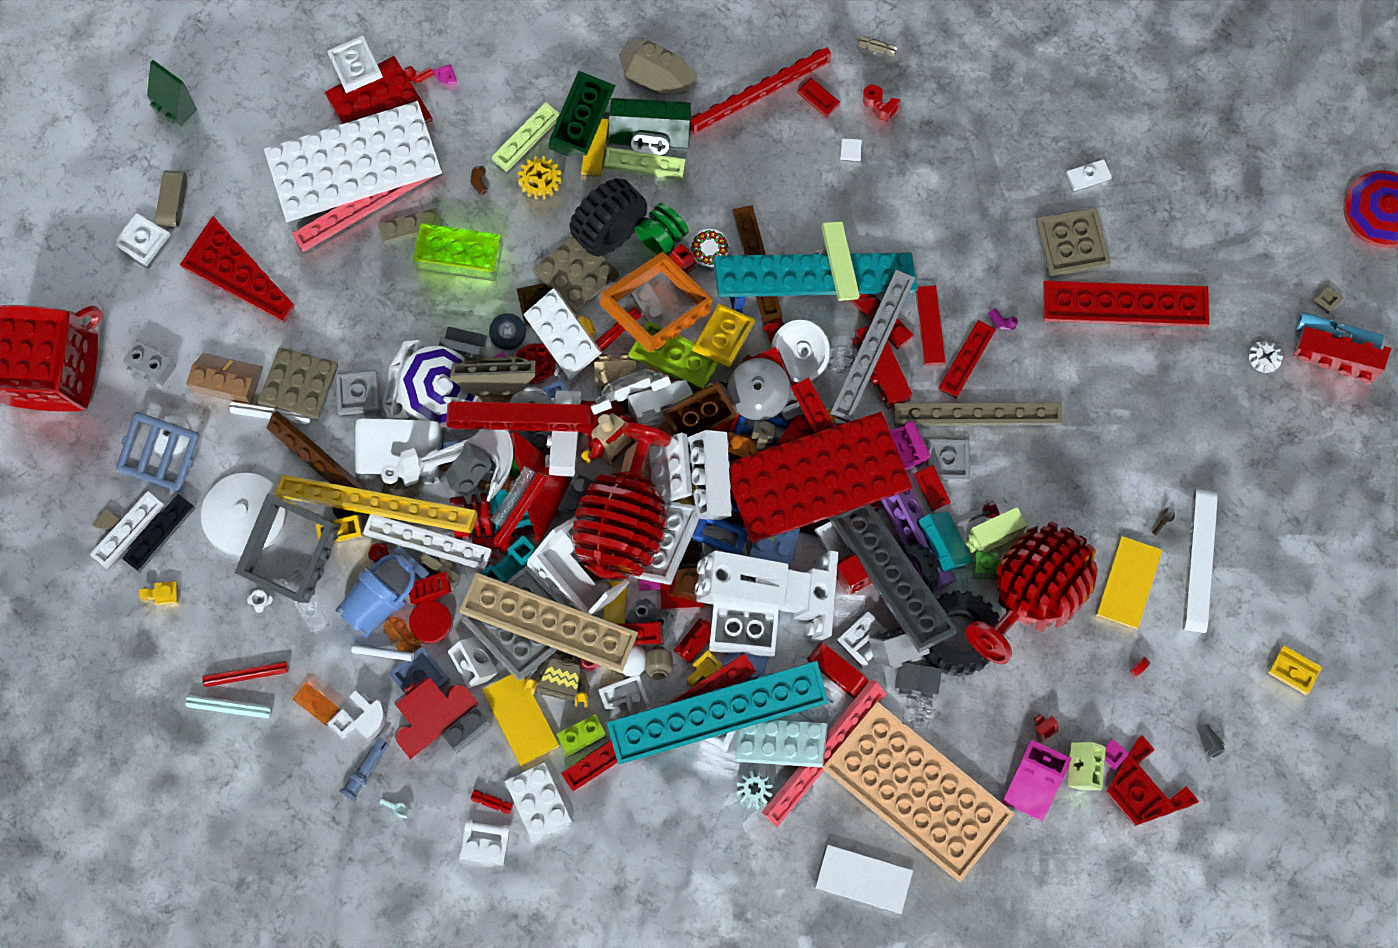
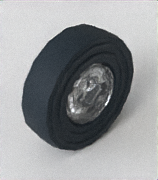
[489,313,526,350]

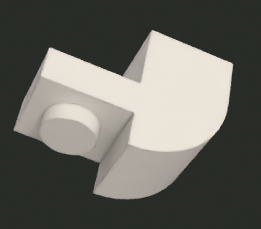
[349,690,386,742]

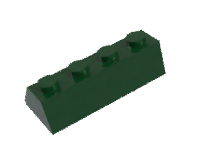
[548,71,616,156]
[609,98,691,149]

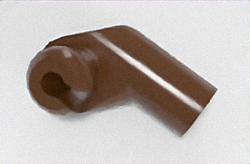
[470,166,488,196]

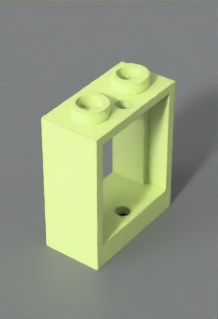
[966,507,1027,554]

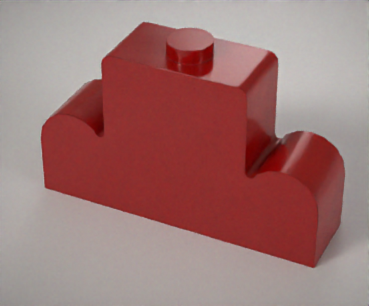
[394,676,479,759]

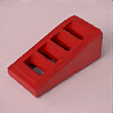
[407,571,452,605]

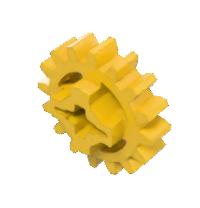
[518,156,562,200]

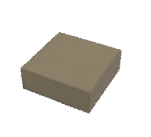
[1313,285,1343,314]

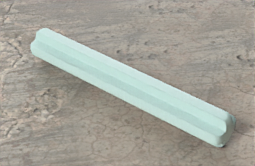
[186,695,272,718]

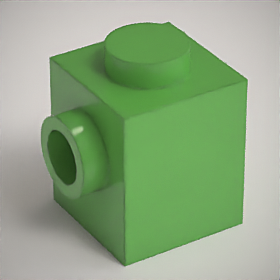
[973,552,1000,580]

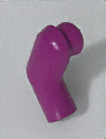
[988,308,1018,331]

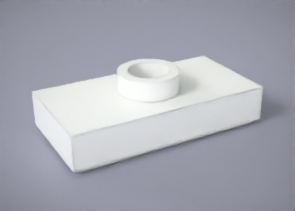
[1066,159,1112,192]

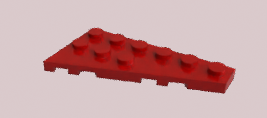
[180,216,295,323]

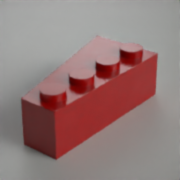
[1293,327,1392,384]

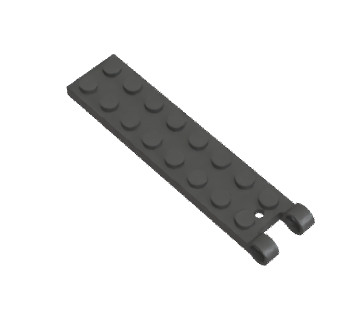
[827,504,957,653]

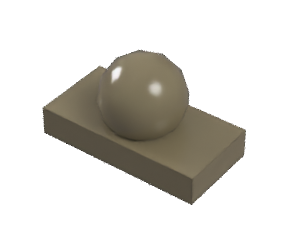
[420,553,459,589]

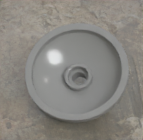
[727,358,790,421]

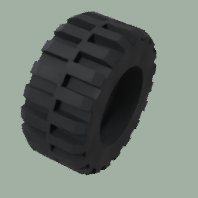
[569,178,647,257]
[923,590,1000,676]

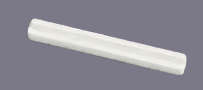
[229,401,312,425]

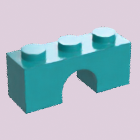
[480,535,536,583]

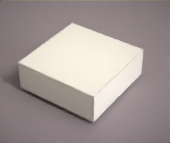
[840,138,862,161]
[327,708,355,739]

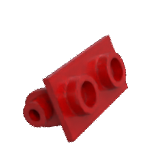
[674,618,712,664]

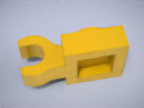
[139,581,178,606]
[686,650,723,687]

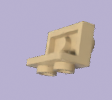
[594,353,636,387]

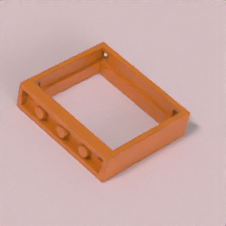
[600,251,713,353]

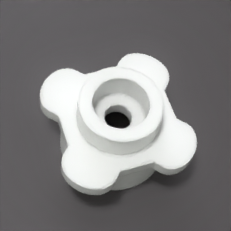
[247,587,273,613]

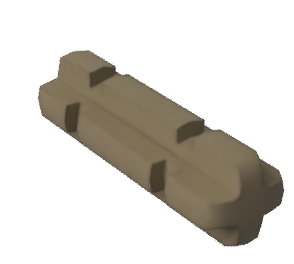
[858,36,897,57]

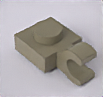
[751,420,776,451]

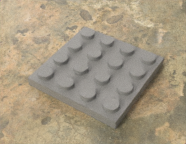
[462,566,566,681]

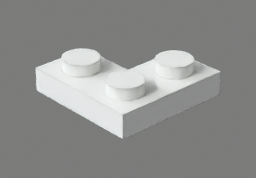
[598,675,651,715]

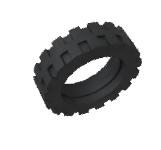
[900,544,940,594]

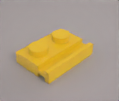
[1268,645,1323,695]

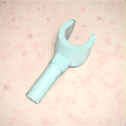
[380,798,411,818]

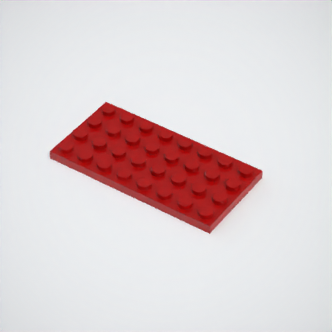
[729,411,912,544]

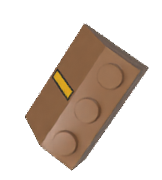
[186,353,263,404]

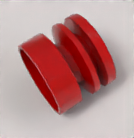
[450,492,494,540]

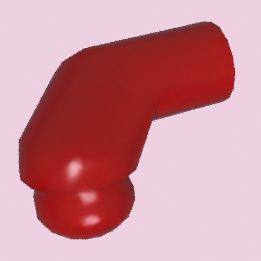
[404,66,435,83]

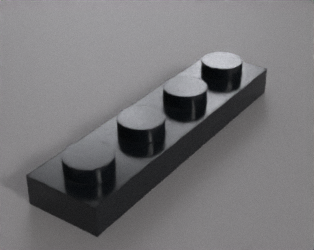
[122,494,195,573]

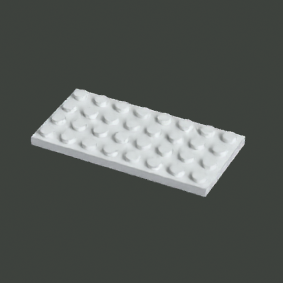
[264,101,442,222]

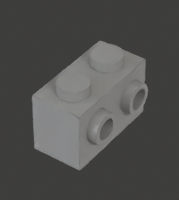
[123,340,176,387]

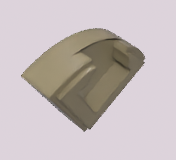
[92,508,121,530]

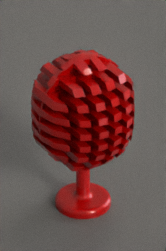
[572,422,672,580]
[965,522,1098,664]

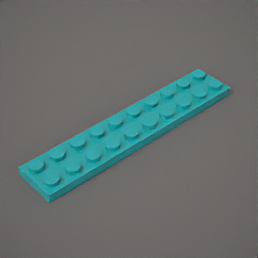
[713,252,918,297]
[606,661,829,765]

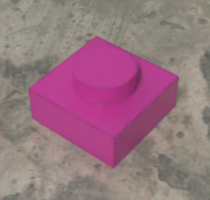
[1104,739,1129,770]

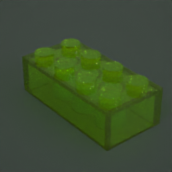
[412,223,503,281]

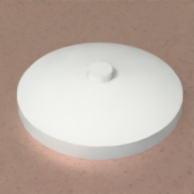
[201,473,287,556]

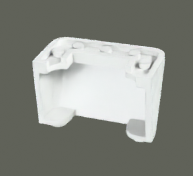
[355,419,444,484]

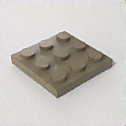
[1036,208,1111,277]
[533,236,619,313]
[258,347,339,420]

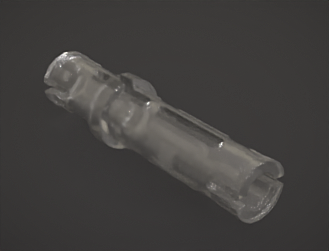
[491,466,536,527]

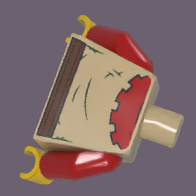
[581,413,637,465]

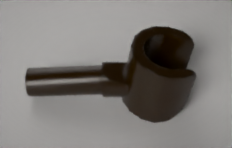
[1152,507,1175,535]

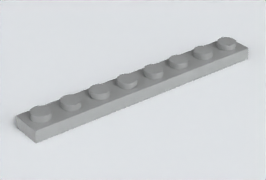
[830,270,915,423]

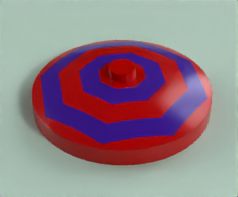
[1343,170,1398,248]

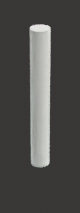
[351,644,414,661]

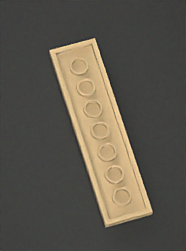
[459,573,638,673]

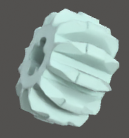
[736,771,773,809]

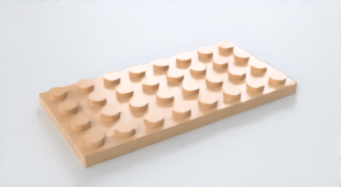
[822,701,1015,883]

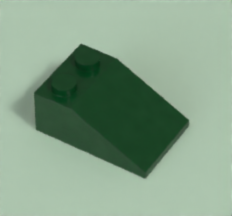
[147,60,197,127]

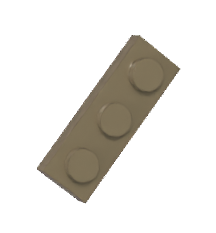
[378,207,442,244]

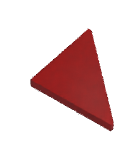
[510,430,573,542]

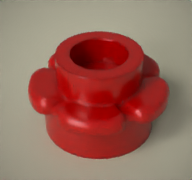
[368,543,389,563]

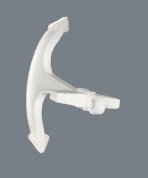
[381,397,513,502]

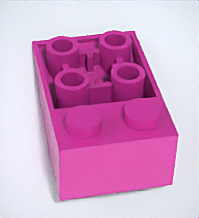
[1002,740,1072,822]

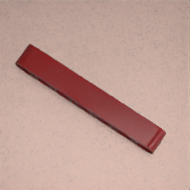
[446,401,593,432]

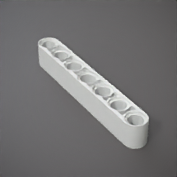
[1182,489,1218,633]

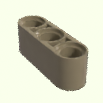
[156,170,187,227]

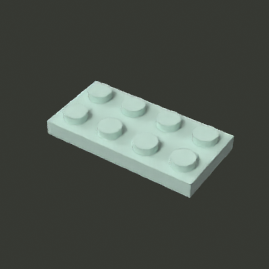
[735,720,828,767]

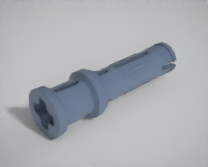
[339,737,390,802]

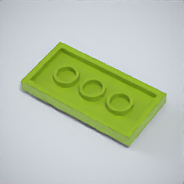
[629,321,719,391]

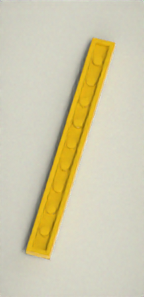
[275,475,478,533]

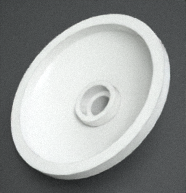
[771,320,831,382]

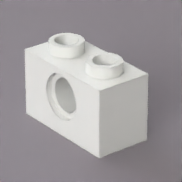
[448,636,498,688]

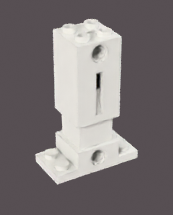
[695,551,838,643]

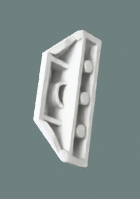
[382,340,424,420]

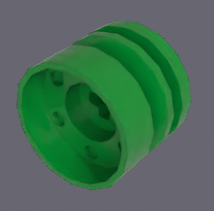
[634,202,689,255]

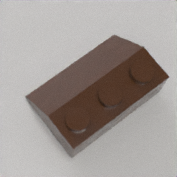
[662,381,738,437]

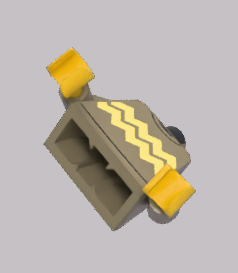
[522,652,590,707]

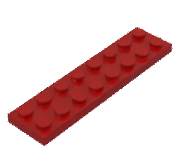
[1043,281,1210,328]

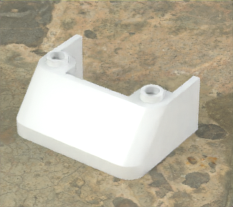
[527,517,629,616]

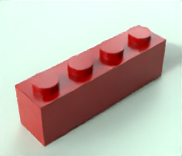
[853,325,912,409]

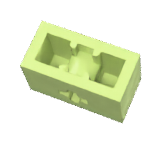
[1067,742,1106,790]

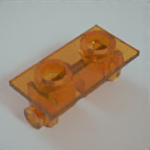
[382,617,422,653]

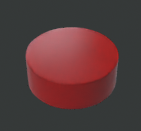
[1129,656,1150,677]

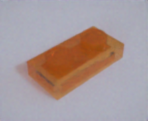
[292,682,341,727]

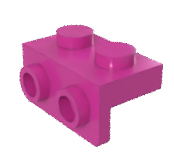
[890,421,930,470]

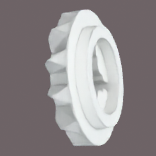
[1248,340,1283,373]

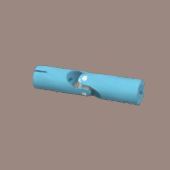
[1296,312,1384,349]

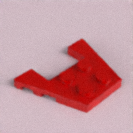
[1105,735,1199,827]

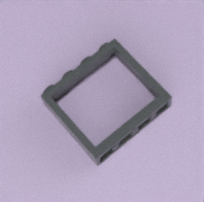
[235,494,341,603]

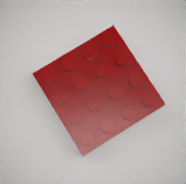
[324,56,433,124]

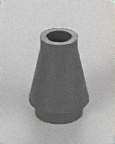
[1197,724,1226,758]

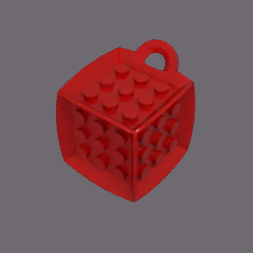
[0,305,103,412]

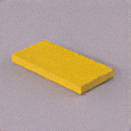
[1096,536,1162,630]
[482,674,560,767]

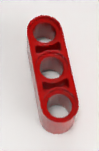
[807,642,869,698]

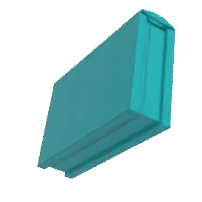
[919,512,974,572]

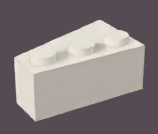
[628,380,693,427]

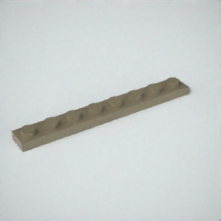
[894,403,1062,426]

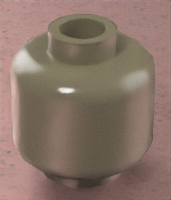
[645,646,673,680]

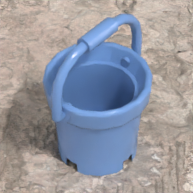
[335,554,415,638]

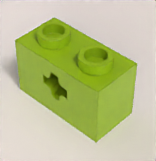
[557,714,606,757]

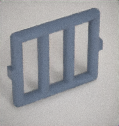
[116,412,200,492]

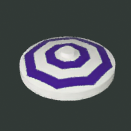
[397,346,478,429]

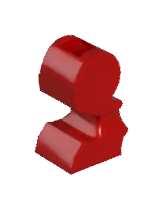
[863,85,901,122]
[669,244,697,275]

